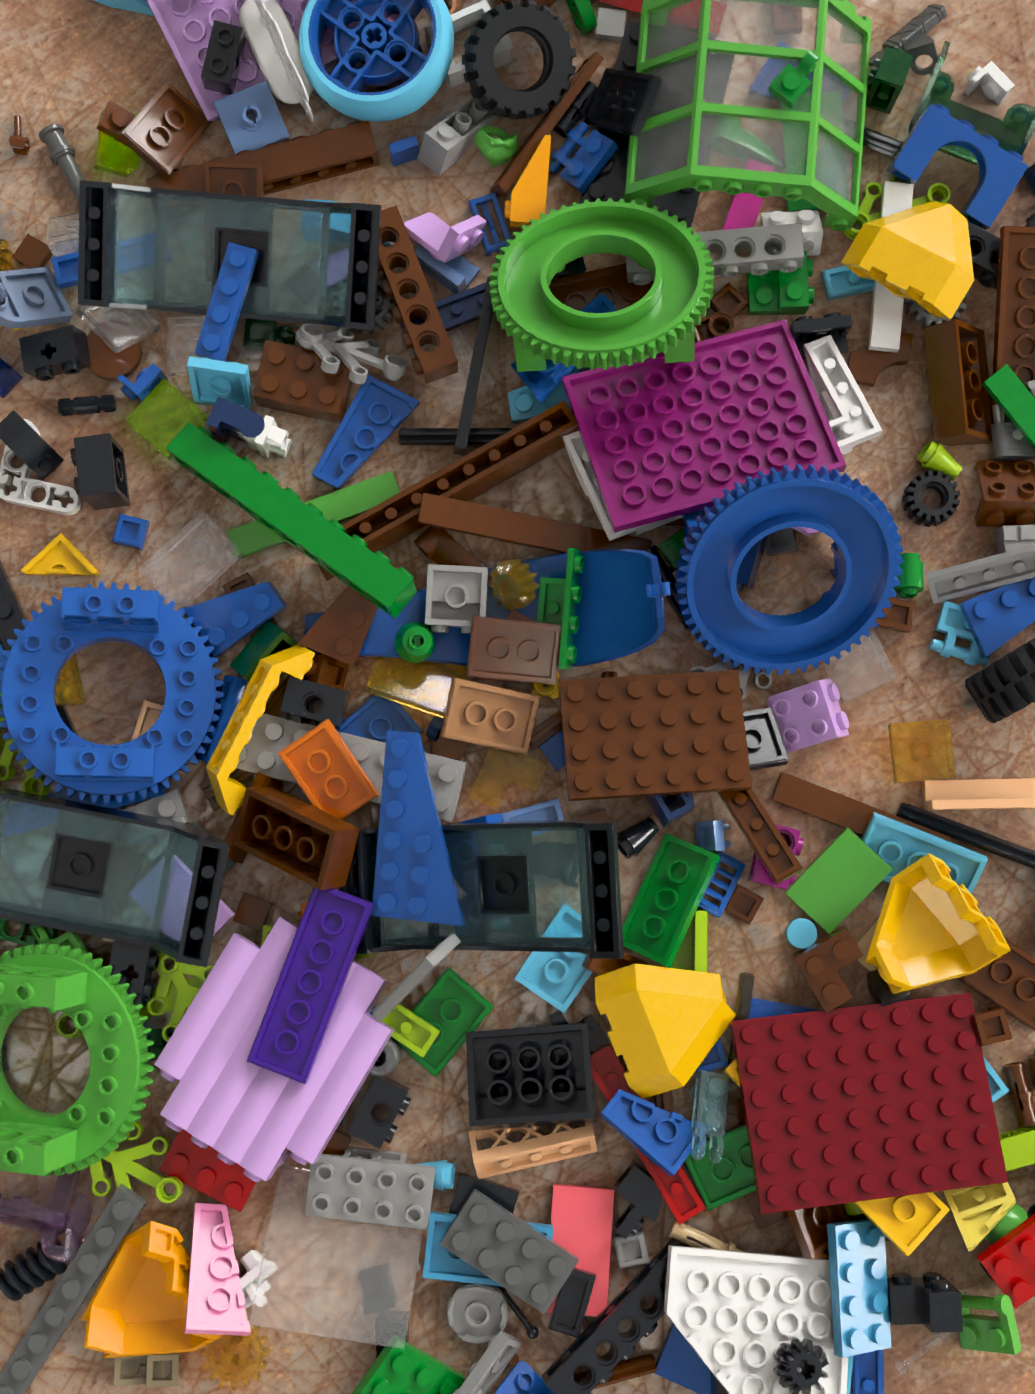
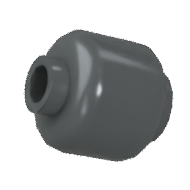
[369,1037,402,1077]

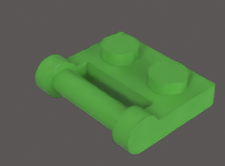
[958,1291,1022,1355]

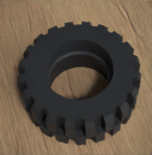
[462,0,576,119]
[965,638,1035,723]

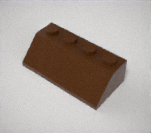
[923,319,993,446]

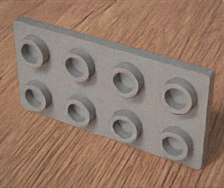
[305,1146,435,1230]

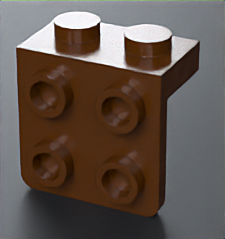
[975,460,1035,526]

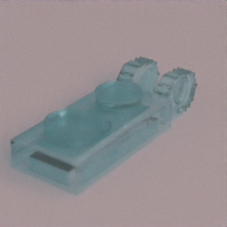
[691,1070,730,1163]

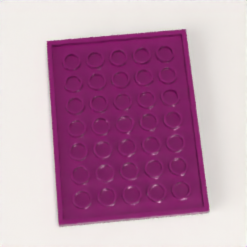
[562,319,846,533]

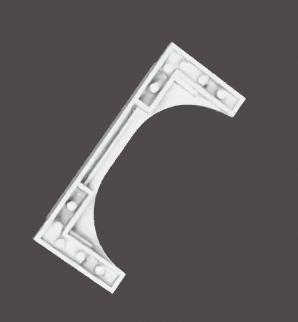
[563,335,882,541]

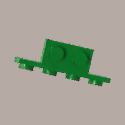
[537,548,584,670]

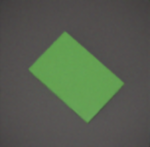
[785,827,893,934]

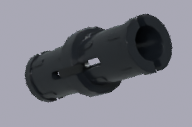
[553,81,598,138]

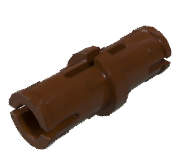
[1003,1062,1035,1127]

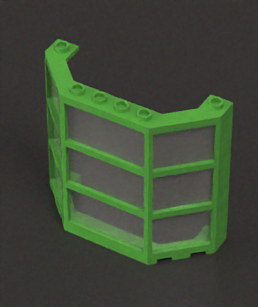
[624,0,872,231]

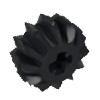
[773,1337,829,1394]

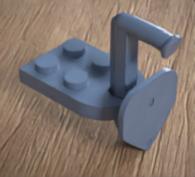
[0,267,73,328]

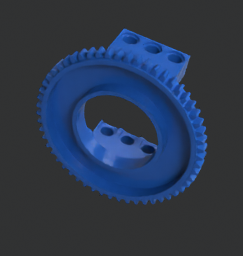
[675,464,903,675]
[0,582,224,805]

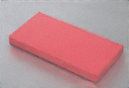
[546,1183,615,1316]

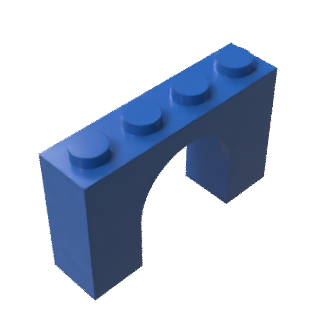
[887,104,1029,230]

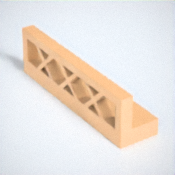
[922,778,1035,811]
[468,1122,598,1179]

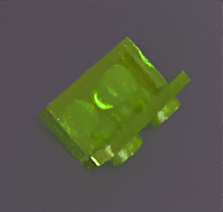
[93,110,140,178]

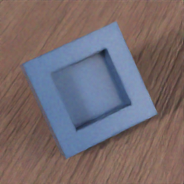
[695,820,731,852]

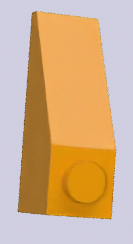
[505,135,551,228]

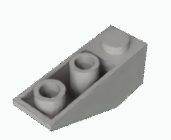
[417,98,496,176]

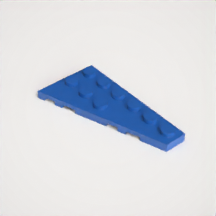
[372,730,465,926]

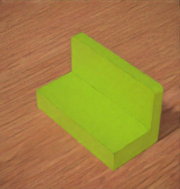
[667,910,708,972]

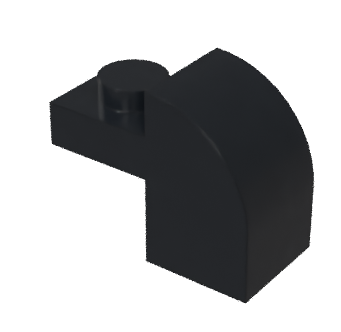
[0,410,64,480]
[614,1161,661,1239]

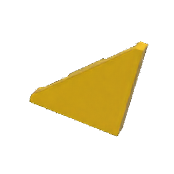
[21,533,100,576]

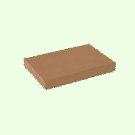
[439,677,540,755]

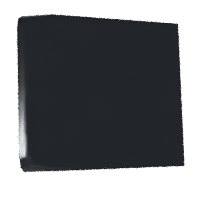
[867,970,910,1007]

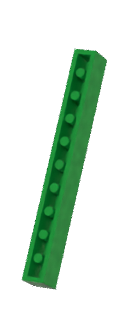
[166,422,418,619]

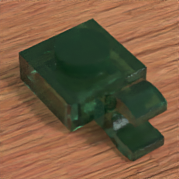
[243,318,296,351]

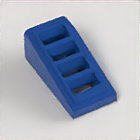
[698,851,746,918]

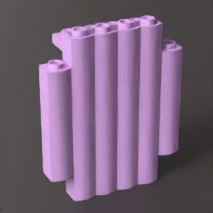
[155,917,395,1182]

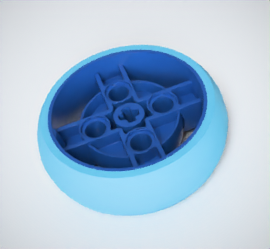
[299,0,454,122]

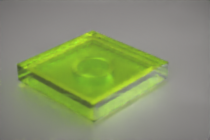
[125,378,209,460]

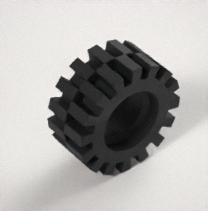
[902,470,960,527]

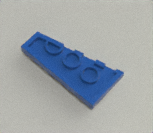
[511,293,618,404]

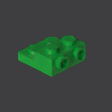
[746,251,815,316]

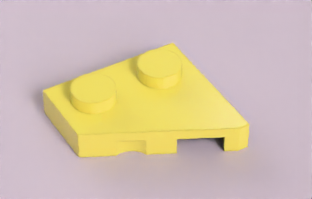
[943,1182,1016,1252]

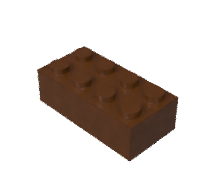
[233,786,360,890]

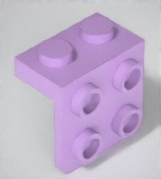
[404,212,487,263]
[767,679,849,753]

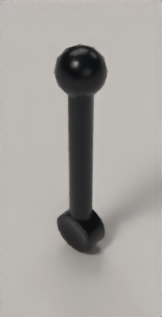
[497,1286,539,1339]

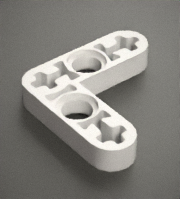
[0,419,82,515]

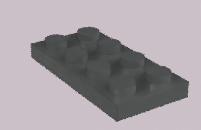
[440,1188,579,1315]

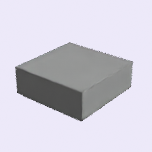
[595,7,626,42]
[613,1229,650,1269]

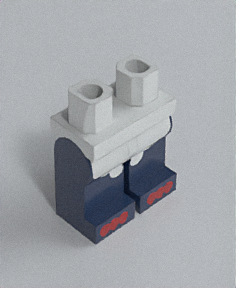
[206,397,292,459]

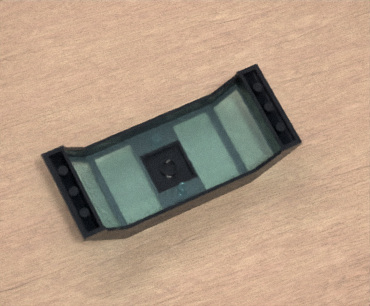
[78,180,382,330]
[0,787,230,967]
[339,819,624,959]

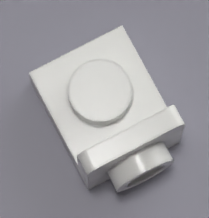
[964,61,1015,106]

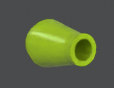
[917,441,963,481]

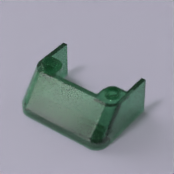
[909,41,1035,166]

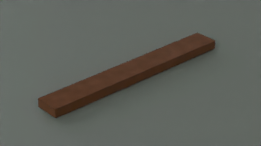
[417,493,652,553]

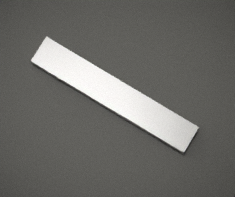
[868,181,914,353]

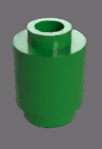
[893,553,924,598]

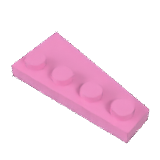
[184,1203,251,1336]

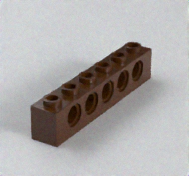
[378,205,458,384]

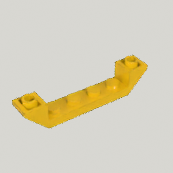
[206,644,315,816]

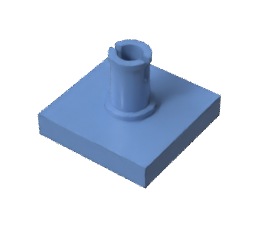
[213,81,290,155]

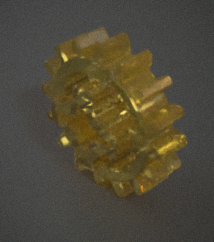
[200,1318,270,1390]

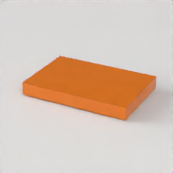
[278,719,380,820]

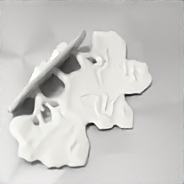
[239,0,314,123]

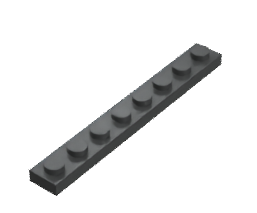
[0,1184,147,1394]

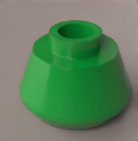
[395,622,435,663]

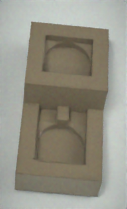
[113,1353,179,1388]

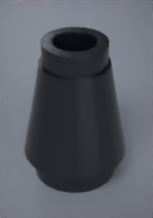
[617,817,659,859]

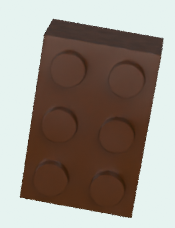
[252,340,352,424]

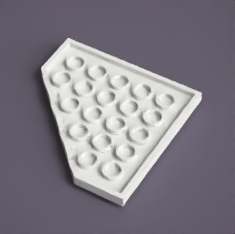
[664,1245,848,1394]

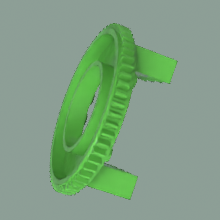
[489,198,714,372]
[0,943,155,1177]

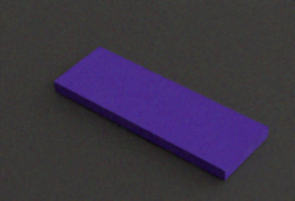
[247,887,375,1084]

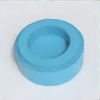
[785,918,817,949]

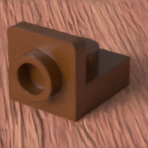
[303,654,349,690]

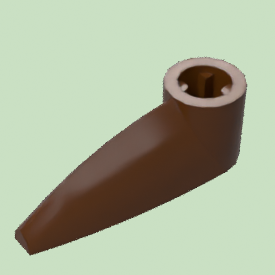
[414,526,491,581]

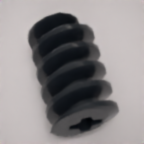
[0,1235,67,1301]

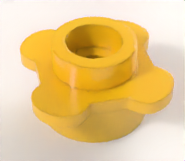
[531,672,560,699]

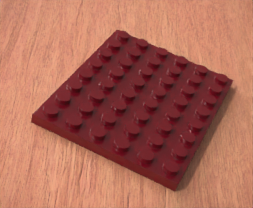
[730,993,1008,1214]

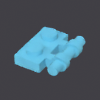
[929,601,990,667]

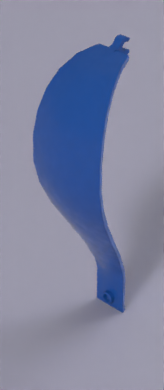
[304,549,671,669]

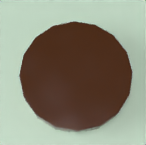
[87,322,142,381]

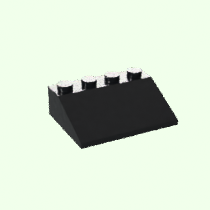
[466,1023,597,1131]

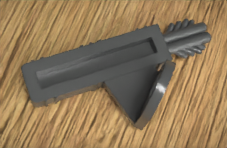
[869,3,947,75]

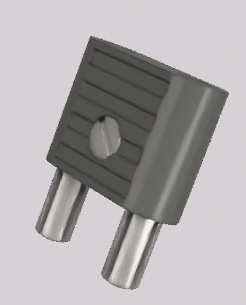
[991,405,1035,461]

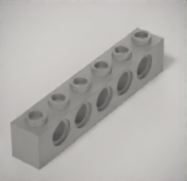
[626,223,804,285]

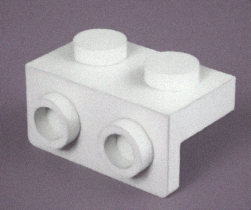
[760,210,823,256]

